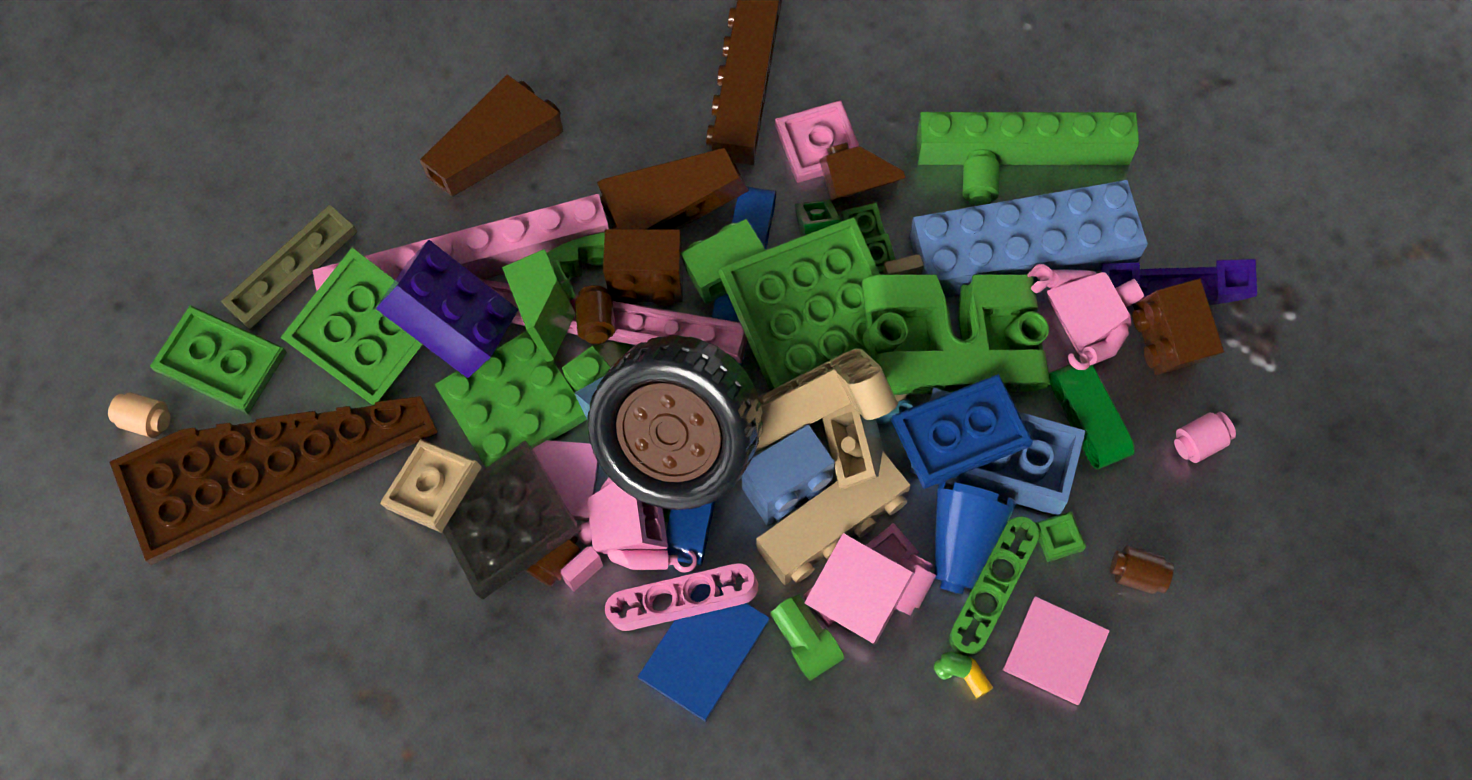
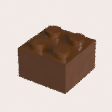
[603,229,684,306]
[1132,279,1224,376]

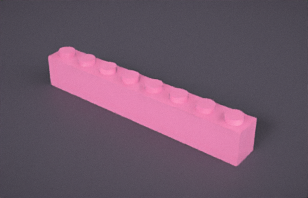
[312,194,609,291]

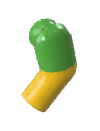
[934,651,993,699]

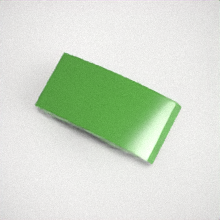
[841,203,896,273]
[547,232,605,280]

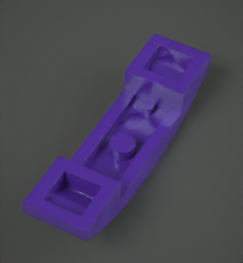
[1102,259,1258,305]

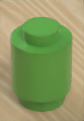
[963,150,1000,206]

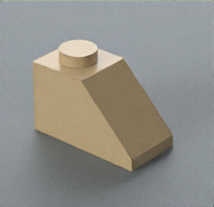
[822,404,883,489]

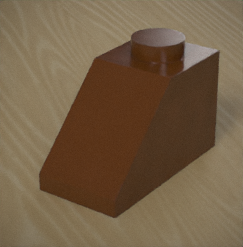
[819,143,906,201]

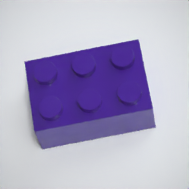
[376,240,519,378]

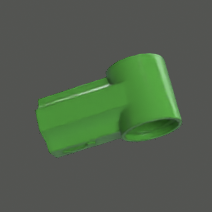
[771,594,845,681]

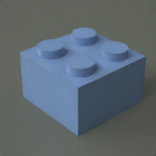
[742,424,835,526]

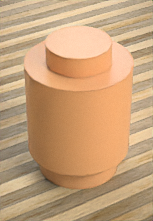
[108,392,171,438]

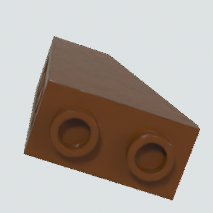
[420,74,563,197]
[597,148,749,230]

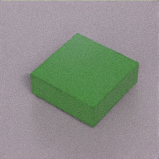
[1035,511,1086,562]

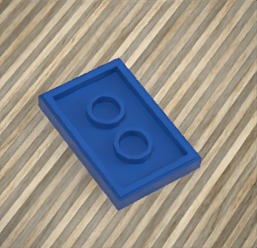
[891,374,1033,489]
[638,584,770,722]

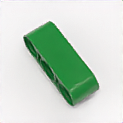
[1049,360,1135,470]

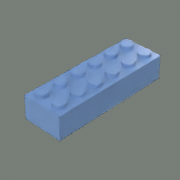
[909,180,1148,298]

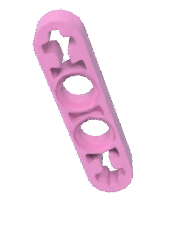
[605,563,759,631]

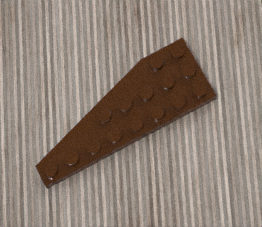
[109,396,438,565]

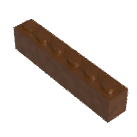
[706,0,782,165]

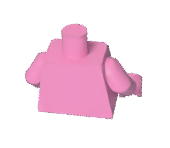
[1027,264,1144,370]
[578,477,697,573]

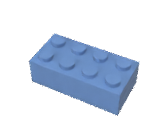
[909,388,1085,516]

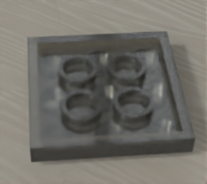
[443,441,581,600]

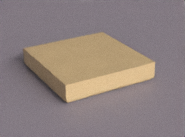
[380,439,482,533]

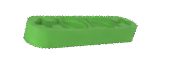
[949,516,1039,656]

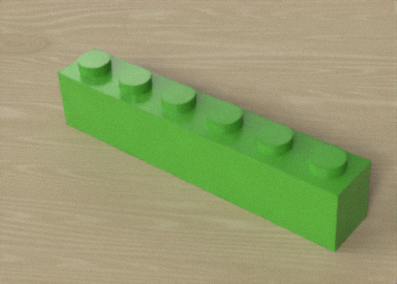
[917,112,1139,165]

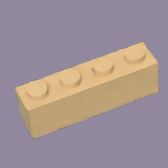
[756,451,910,586]

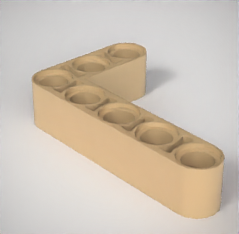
[755,349,898,452]

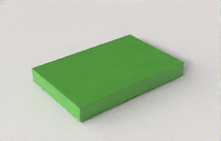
[150,305,287,414]

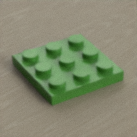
[280,247,423,405]
[434,331,587,477]

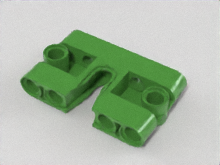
[862,275,1051,395]

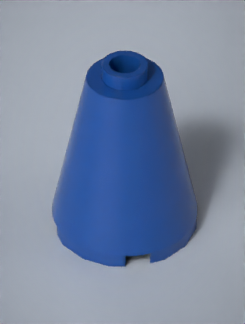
[934,481,1016,595]

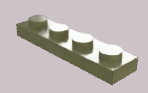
[221,205,357,330]

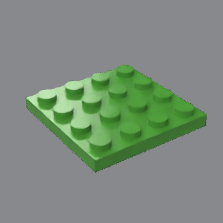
[718,217,891,391]

